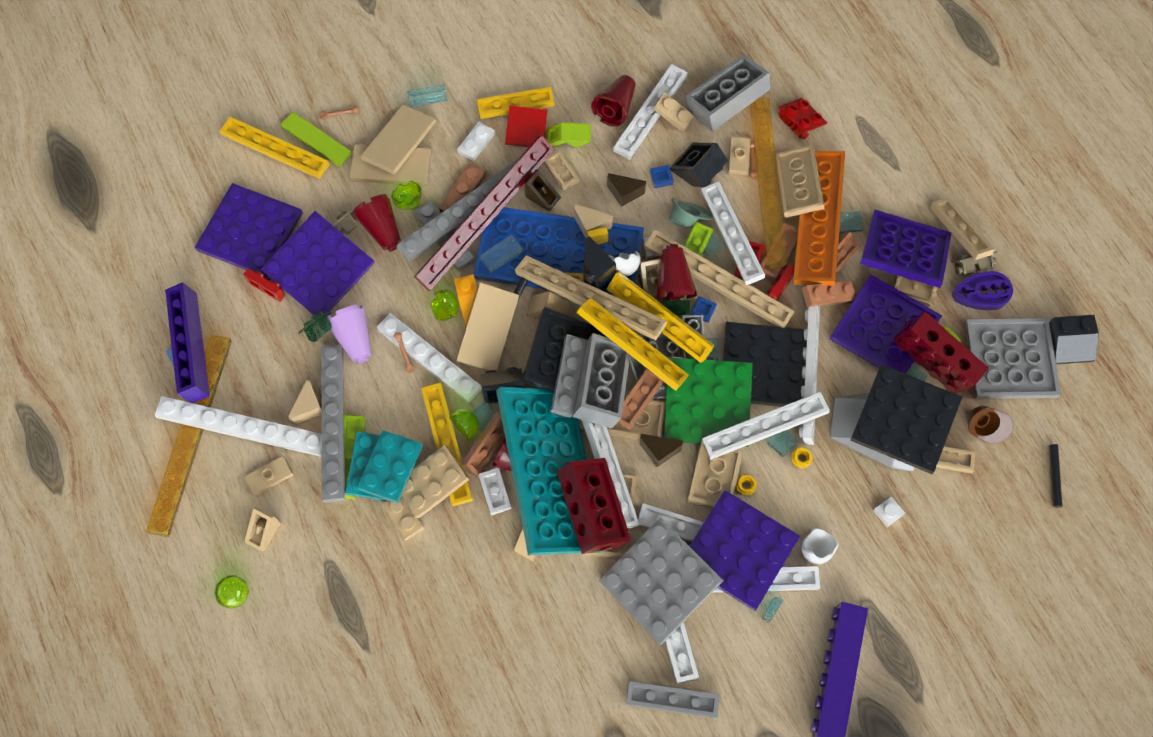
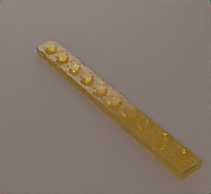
[750,98,788,268]
[146,334,232,537]

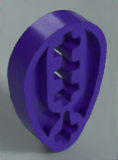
[952,271,1013,310]

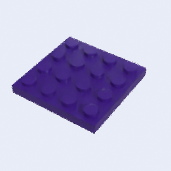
[195,183,303,278]
[860,210,952,288]
[261,211,375,321]
[830,275,942,374]
[690,490,800,611]

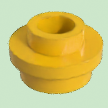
[791,447,813,469]
[736,474,757,496]

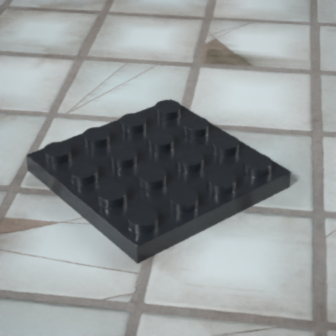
[523,307,600,393]
[723,322,807,407]
[850,364,962,474]

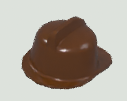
[967,406,1013,443]

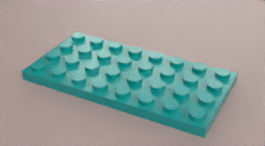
[496,387,606,556]

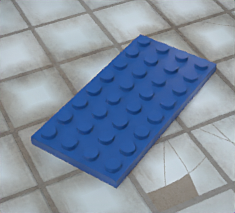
[474,207,644,297]

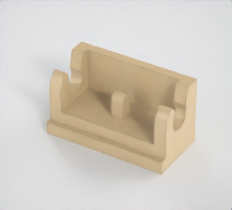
[893,275,937,306]

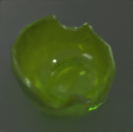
[391,181,422,210]
[431,289,459,322]
[449,409,479,440]
[214,575,249,609]

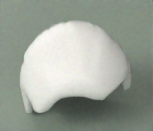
[609,251,640,276]
[801,528,839,564]

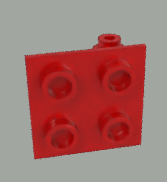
[778,98,827,140]

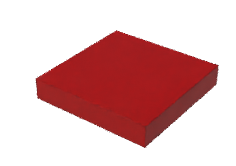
[505,106,548,147]

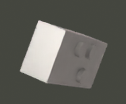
[685,55,771,132]
[572,333,630,429]

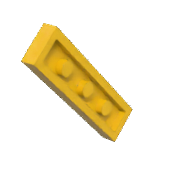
[476,87,555,119]

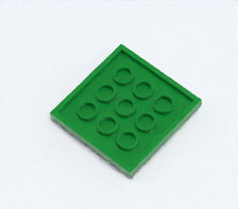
[664,358,753,447]

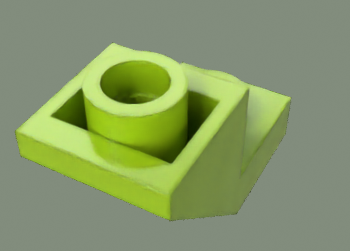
[547,122,591,148]

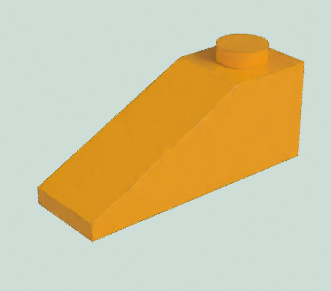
[454,274,477,328]

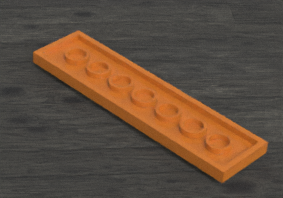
[793,151,845,286]

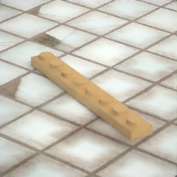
[644,230,794,328]
[515,255,666,340]

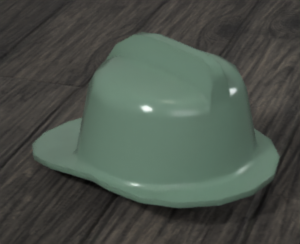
[669,198,713,227]

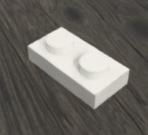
[457,122,495,162]
[478,468,512,516]

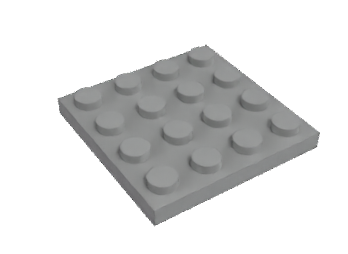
[964,318,1061,399]
[599,518,724,645]

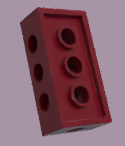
[893,312,989,394]
[557,458,631,554]

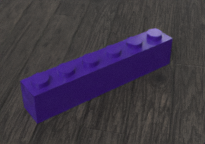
[165,282,210,403]
[810,602,868,737]

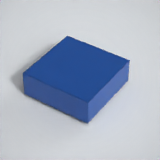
[650,165,674,188]
[690,296,717,323]

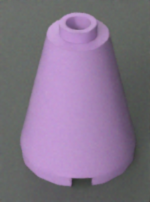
[325,305,372,364]

